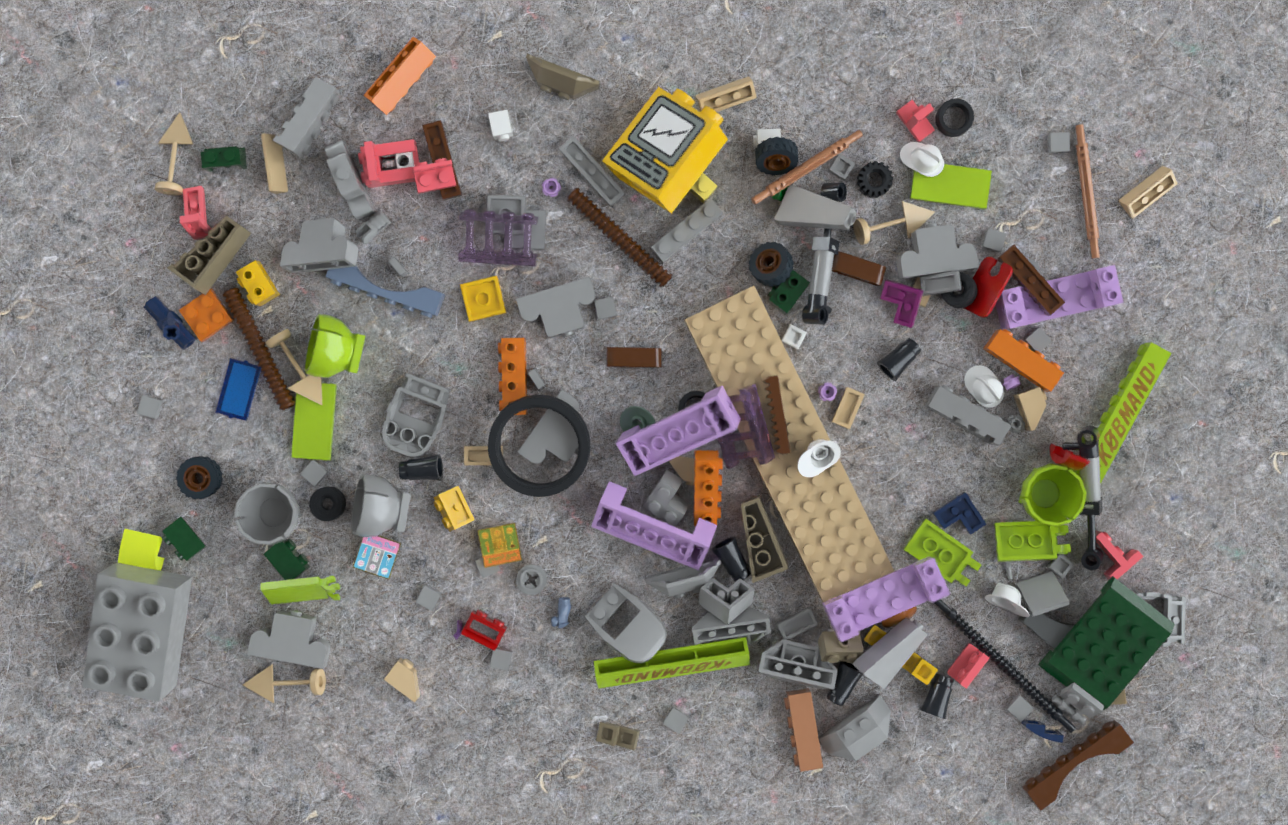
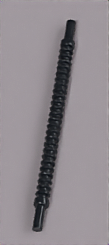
[933,599,1076,733]

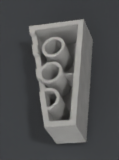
[273,77,340,159]
[925,385,1012,446]

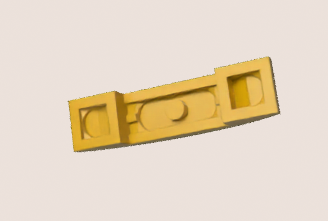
[863,624,938,685]

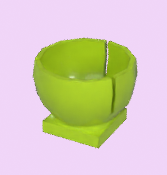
[305,314,365,378]
[1018,463,1086,527]

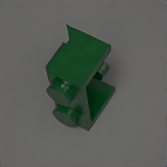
[200,146,247,172]

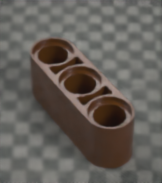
[832,251,887,286]
[606,347,662,368]

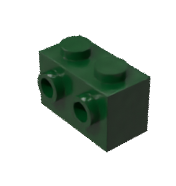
[767,270,810,315]
[161,517,207,561]
[263,539,310,580]

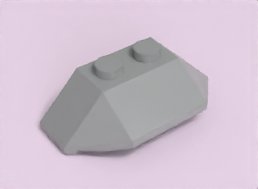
[645,558,721,598]
[692,607,771,645]
[758,639,838,690]
[818,694,891,761]

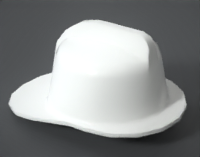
[900,142,944,177]
[964,365,1005,408]
[797,439,841,477]
[985,583,1030,617]

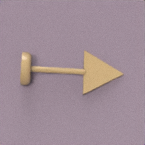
[155,112,194,196]
[853,201,935,245]
[265,329,322,405]
[243,664,326,703]

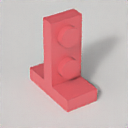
[896,100,935,142]
[179,186,211,240]
[1096,530,1144,580]

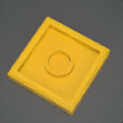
[460,276,506,322]

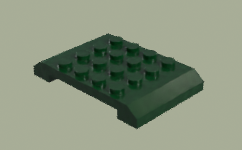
[1038,576,1175,710]

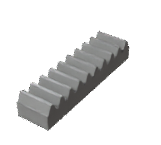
[559,136,625,207]

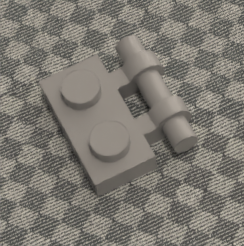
[1051,683,1104,724]

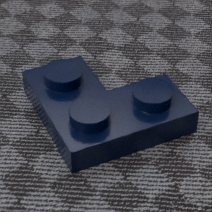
[932,492,986,535]

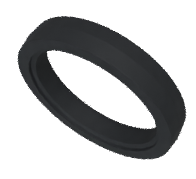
[488,395,591,497]

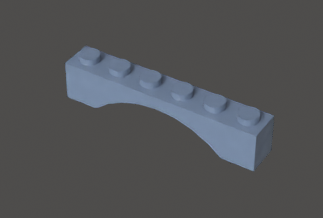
[325,266,445,318]

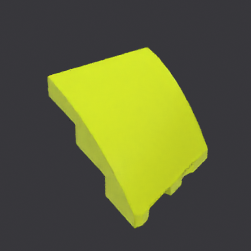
[118,529,165,571]

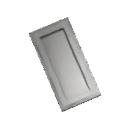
[920,271,961,296]
[775,607,819,640]

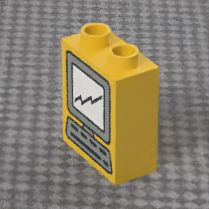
[602,87,728,214]

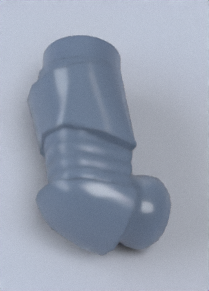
[551,597,572,629]

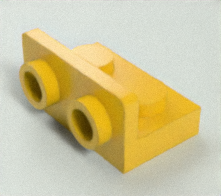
[434,485,475,531]

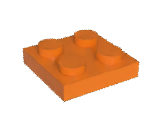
[179,289,234,342]

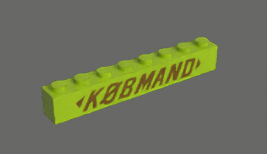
[1073,342,1172,484]
[594,637,750,689]

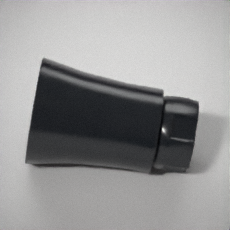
[877,338,921,381]
[398,454,443,481]
[712,536,751,582]
[827,661,863,706]
[920,673,954,719]

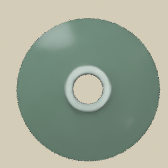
[620,406,656,432]

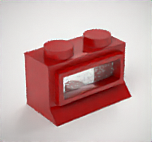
[461,610,507,651]

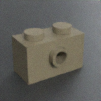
[818,631,864,663]

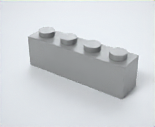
[651,198,723,264]

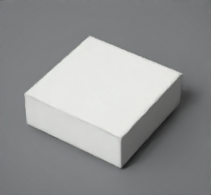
[781,324,807,349]

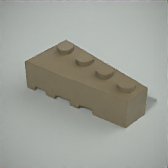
[167,216,251,295]
[741,495,789,583]

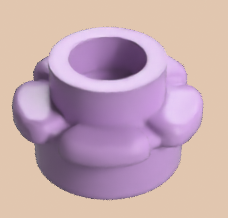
[542,178,561,197]
[1002,374,1021,391]
[818,383,837,401]

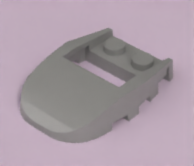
[382,373,450,457]
[585,583,666,663]
[1135,592,1186,647]

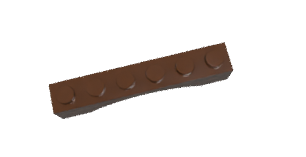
[1022,720,1134,811]

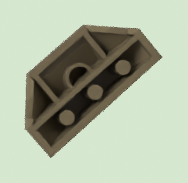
[526,53,600,100]

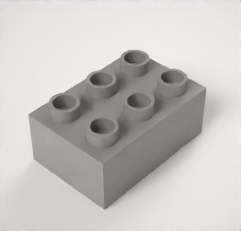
[82,562,192,702]

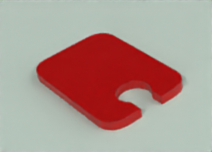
[964,256,1013,318]

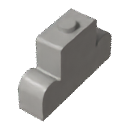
[324,140,376,220]
[280,218,358,273]
[896,223,979,280]
[516,277,596,338]
[518,389,580,463]
[247,610,330,669]

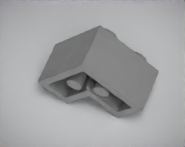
[643,470,690,527]
[698,578,755,625]

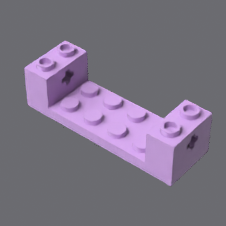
[996,265,1123,330]
[616,385,741,476]
[591,481,717,570]
[822,557,950,642]

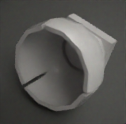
[351,474,411,537]
[234,482,302,545]

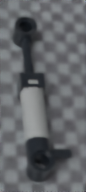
[802,182,847,325]
[1062,425,1104,571]

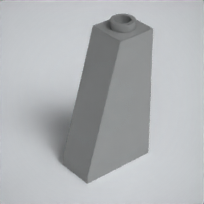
[774,185,856,230]
[853,618,928,689]

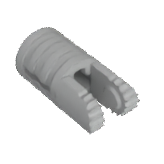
[355,210,392,244]

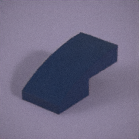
[1021,719,1064,743]

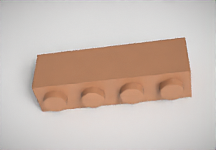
[784,688,823,772]

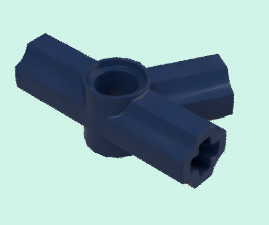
[144,296,196,350]

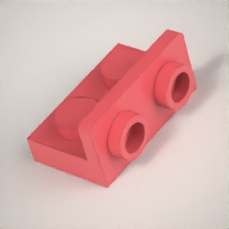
[413,158,456,194]
[947,643,989,689]

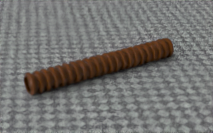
[567,188,672,287]
[223,287,296,410]

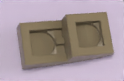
[596,722,640,750]

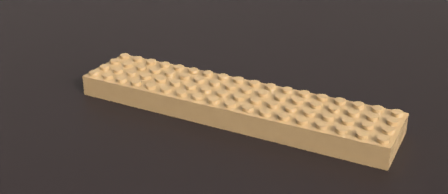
[684,286,894,603]

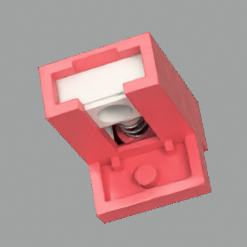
[358,139,419,188]

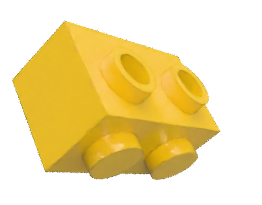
[236,260,280,307]

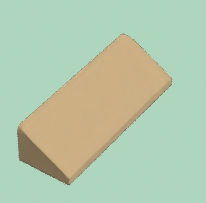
[696,76,757,112]
[261,133,288,194]
[1119,166,1178,219]

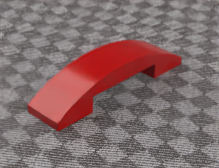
[1049,443,1090,471]

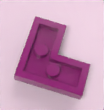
[880,280,924,328]

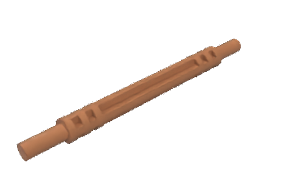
[1075,124,1100,259]
[751,130,863,205]

